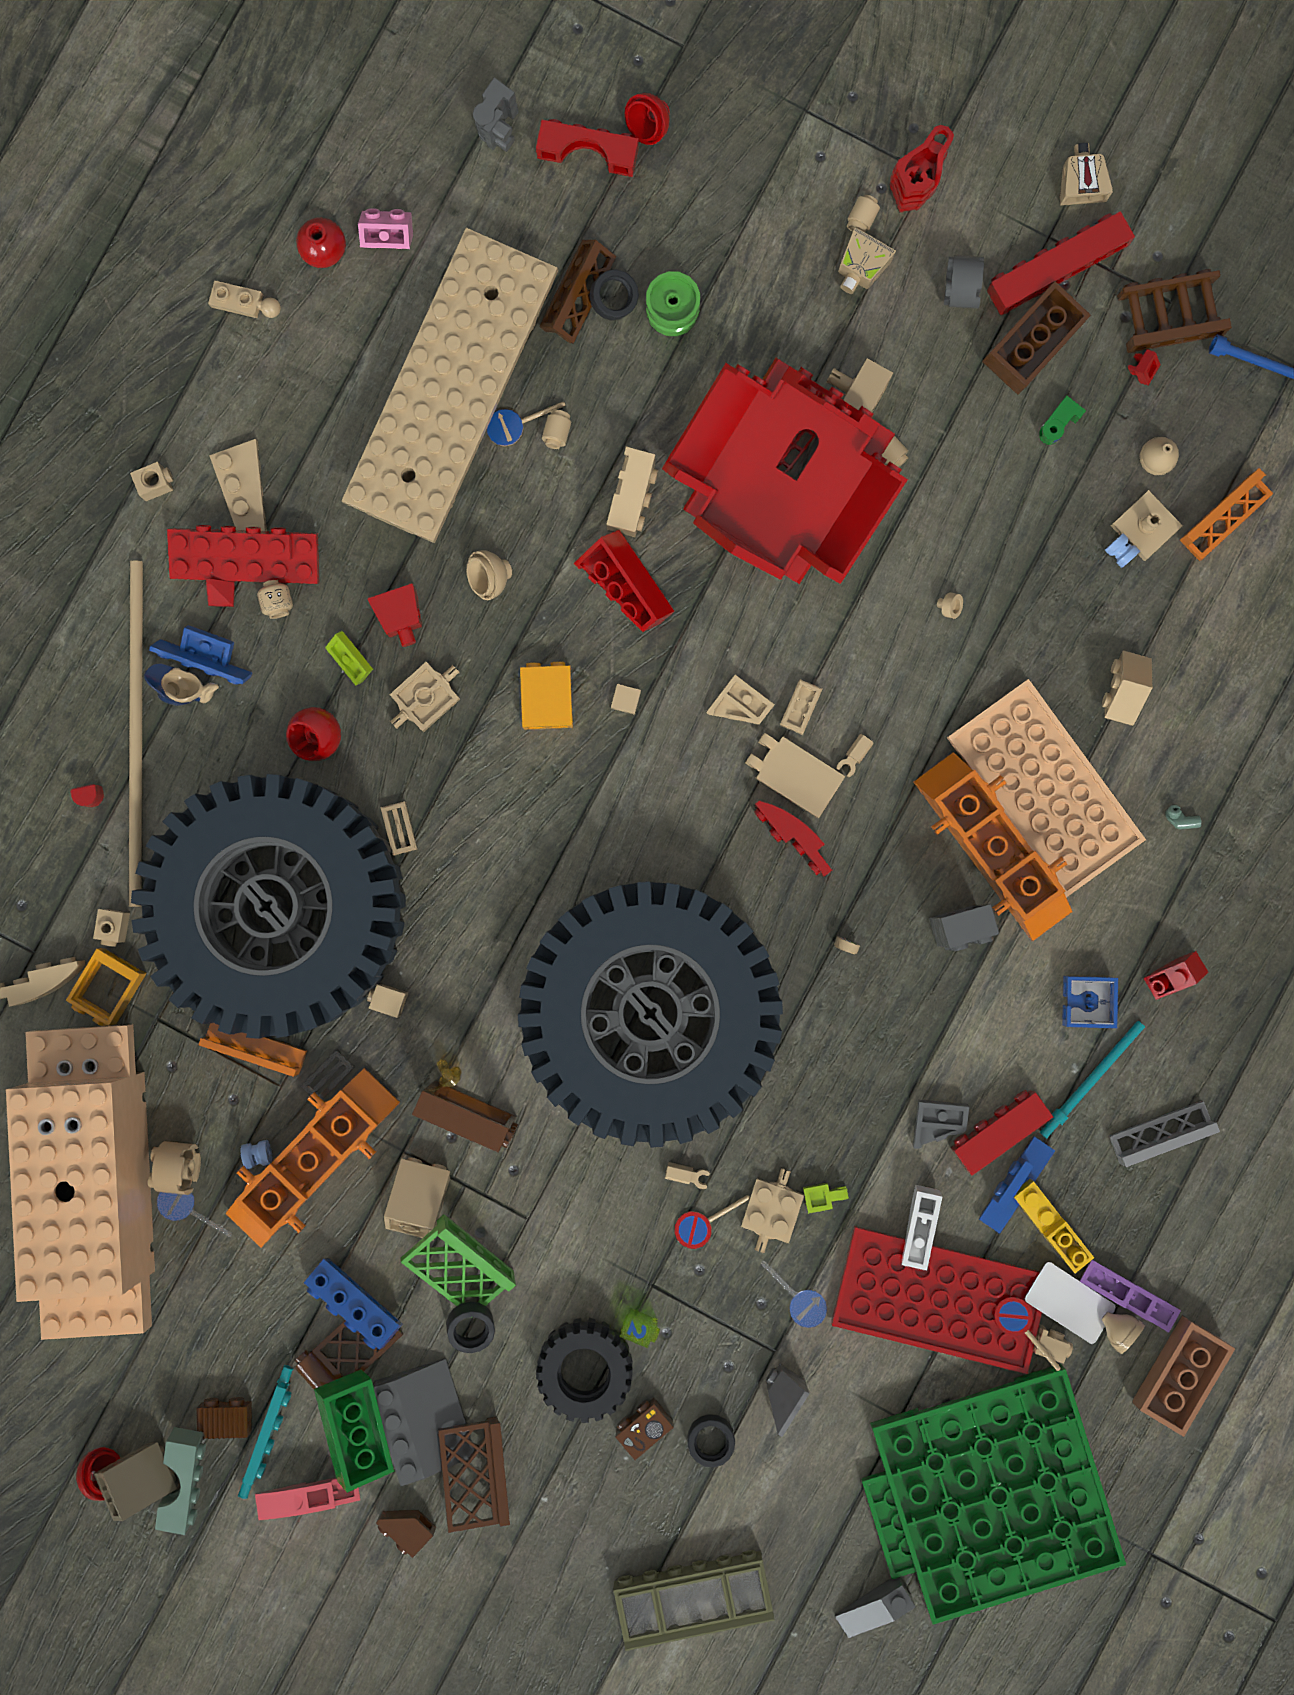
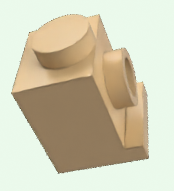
[1033,1324,1073,1364]

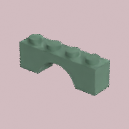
[155,1427,206,1535]

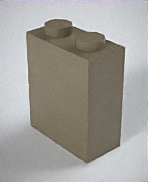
[94,1442,177,1521]

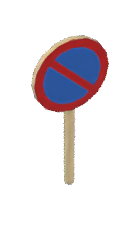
[675,1195,750,1249]
[994,1297,1061,1371]

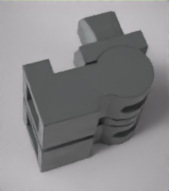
[473,78,519,152]

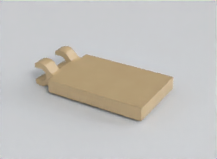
[745,733,845,818]

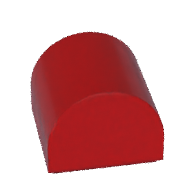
[70,784,104,807]

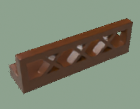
[539,240,616,344]

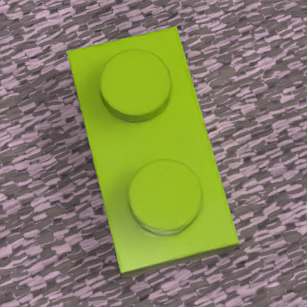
[325,631,373,686]

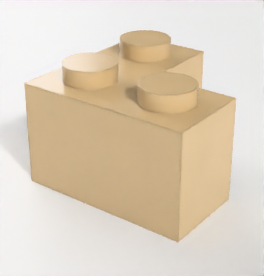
[1102,651,1153,726]

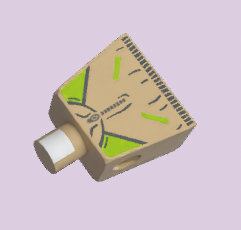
[838,227,896,294]

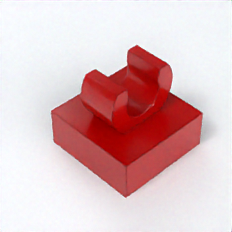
[1128,349,1161,386]

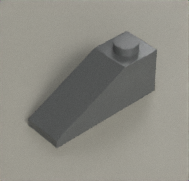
[835,1577,916,1638]

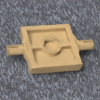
[389,662,460,732]
[741,1168,804,1253]

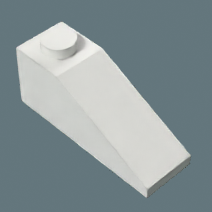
[902,1185,942,1270]

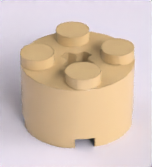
[148,1141,201,1195]

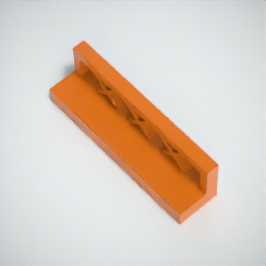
[1180,468,1273,561]
[198,1023,307,1077]

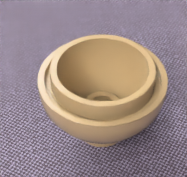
[466,550,512,600]

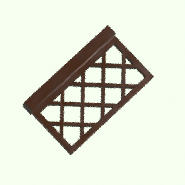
[438,1417,510,1533]

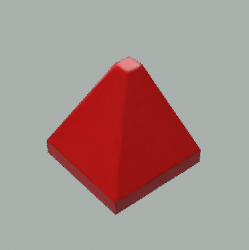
[206,579,235,607]

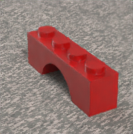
[536,119,639,177]

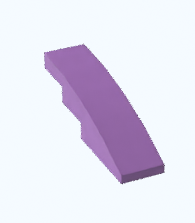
[1080,1260,1181,1332]

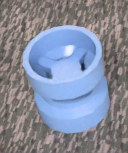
[1105,533,1140,568]
[241,1140,272,1169]

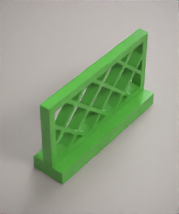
[400,1214,516,1318]

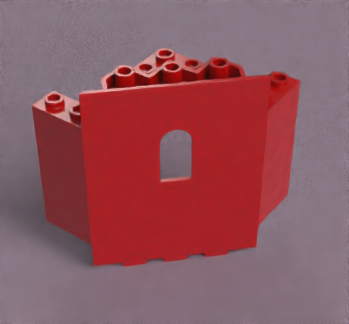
[662,358,908,584]

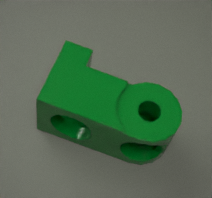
[1039,396,1086,445]

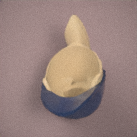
[144,664,219,706]

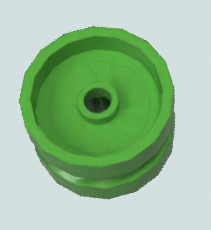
[646,271,700,336]

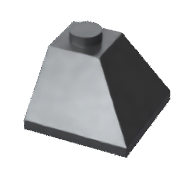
[766,1364,810,1437]

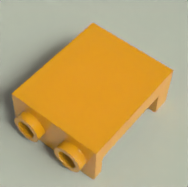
[520,662,573,730]

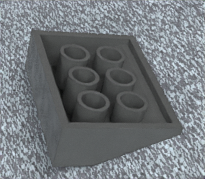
[373,1358,475,1486]

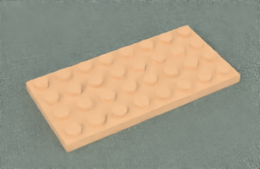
[947,679,1146,898]

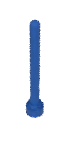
[1209,334,1294,379]

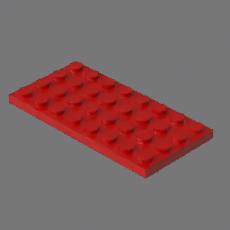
[831,1226,1042,1374]

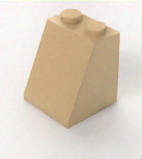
[384,1158,450,1241]

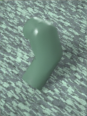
[1166,805,1201,829]

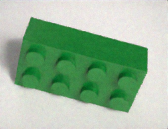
[314,1370,394,1493]

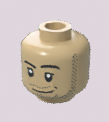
[257,580,293,619]

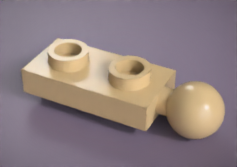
[208,281,281,318]

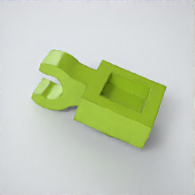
[803,1183,849,1214]

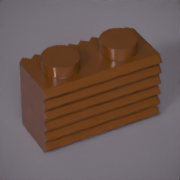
[196,1397,252,1439]

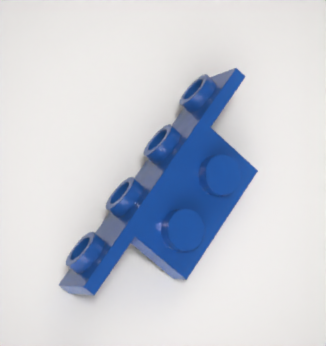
[149,625,252,684]
[978,1136,1055,1234]

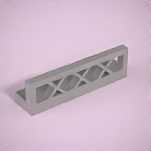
[1109,1101,1220,1167]

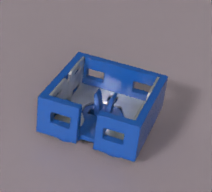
[1062,976,1118,1028]

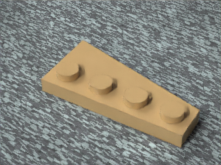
[209,439,267,531]

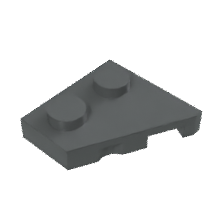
[913,1099,969,1149]

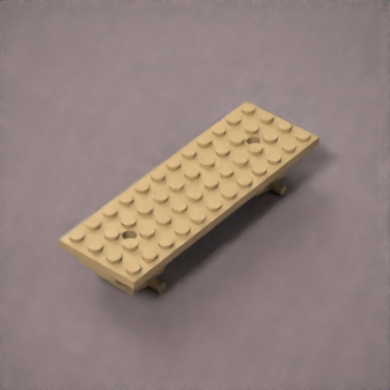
[342,228,558,543]

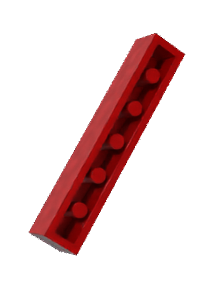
[987,211,1135,316]

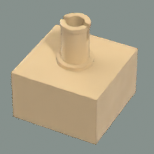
[826,358,893,413]

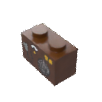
[615,1398,674,1460]

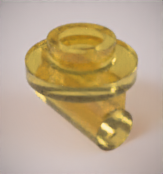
[437,1060,462,1087]

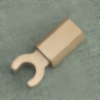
[836,734,874,778]
[665,1162,710,1189]

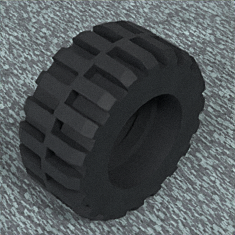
[536,1318,633,1423]

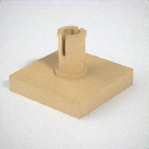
[1111,490,1183,561]

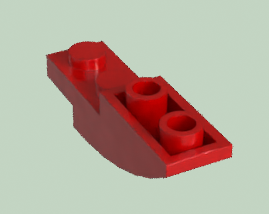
[754,801,832,877]

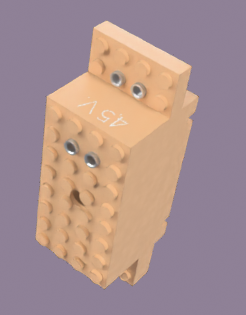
[6,1024,155,1340]

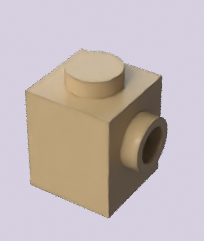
[93,909,130,947]

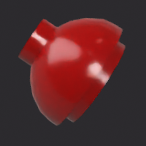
[625,92,670,145]
[296,217,346,268]
[76,1447,120,1501]

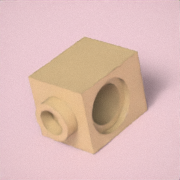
[130,462,174,501]
[367,984,408,1018]

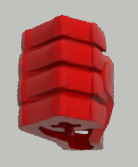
[889,125,954,213]

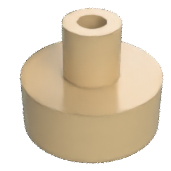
[937,592,963,619]

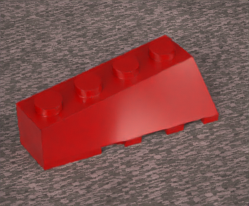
[573,530,675,632]

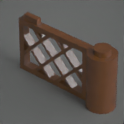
[294,1320,403,1389]

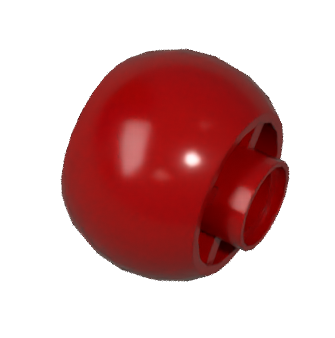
[286,707,341,761]

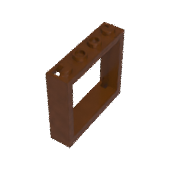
[412,1081,518,1153]

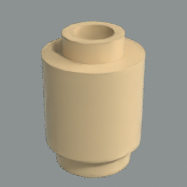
[847,195,880,232]
[542,410,571,449]
[882,436,909,467]

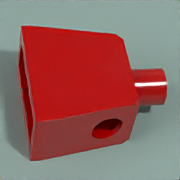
[368,584,422,647]

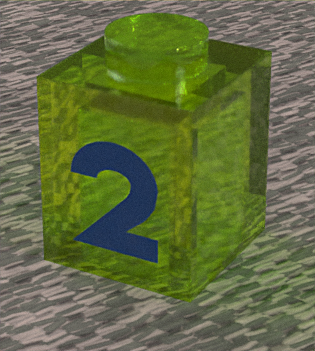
[620,1308,660,1348]

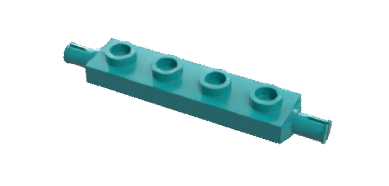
[238,1365,294,1499]

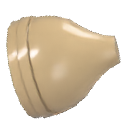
[1140,437,1179,475]
[1101,1312,1145,1354]

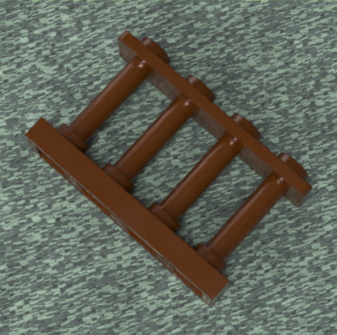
[1117,269,1232,353]

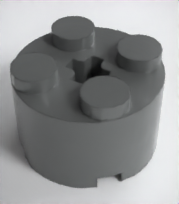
[944,255,984,309]

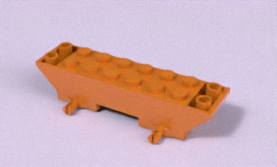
[913,752,1073,941]
[225,1068,400,1248]

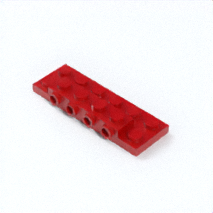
[167,525,319,584]

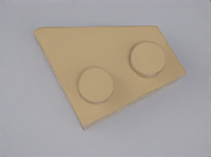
[706,674,775,724]

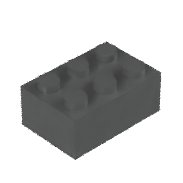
[929,904,999,951]

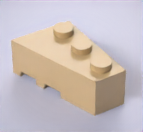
[607,447,658,537]

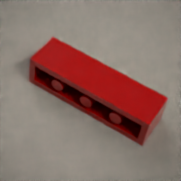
[950,1090,1053,1176]

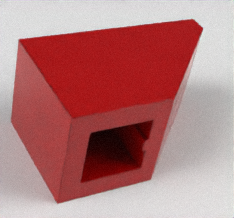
[1143,951,1208,1000]

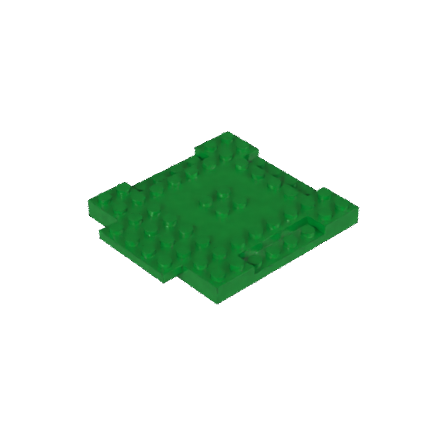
[861,1364,1126,1625]

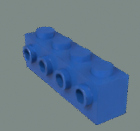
[304,1258,403,1350]

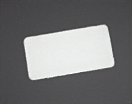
[1025,1262,1116,1344]

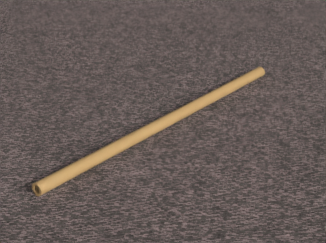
[129,561,143,907]

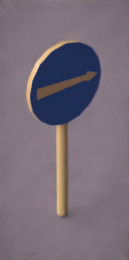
[487,402,565,446]

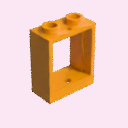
[66,948,147,1026]

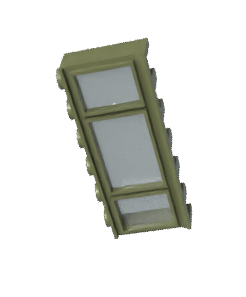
[613,1550,775,1651]

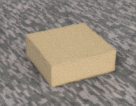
[611,684,641,715]

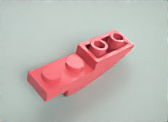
[255,1478,360,1520]

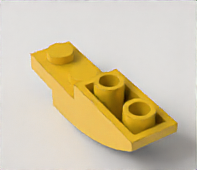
[1014,1178,1094,1273]

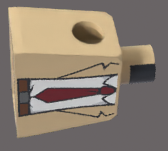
[1060,143,1113,205]

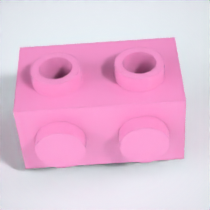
[358,208,413,249]

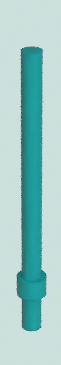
[1039,1021,1145,1139]

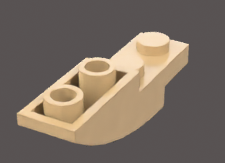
[0,957,85,1007]

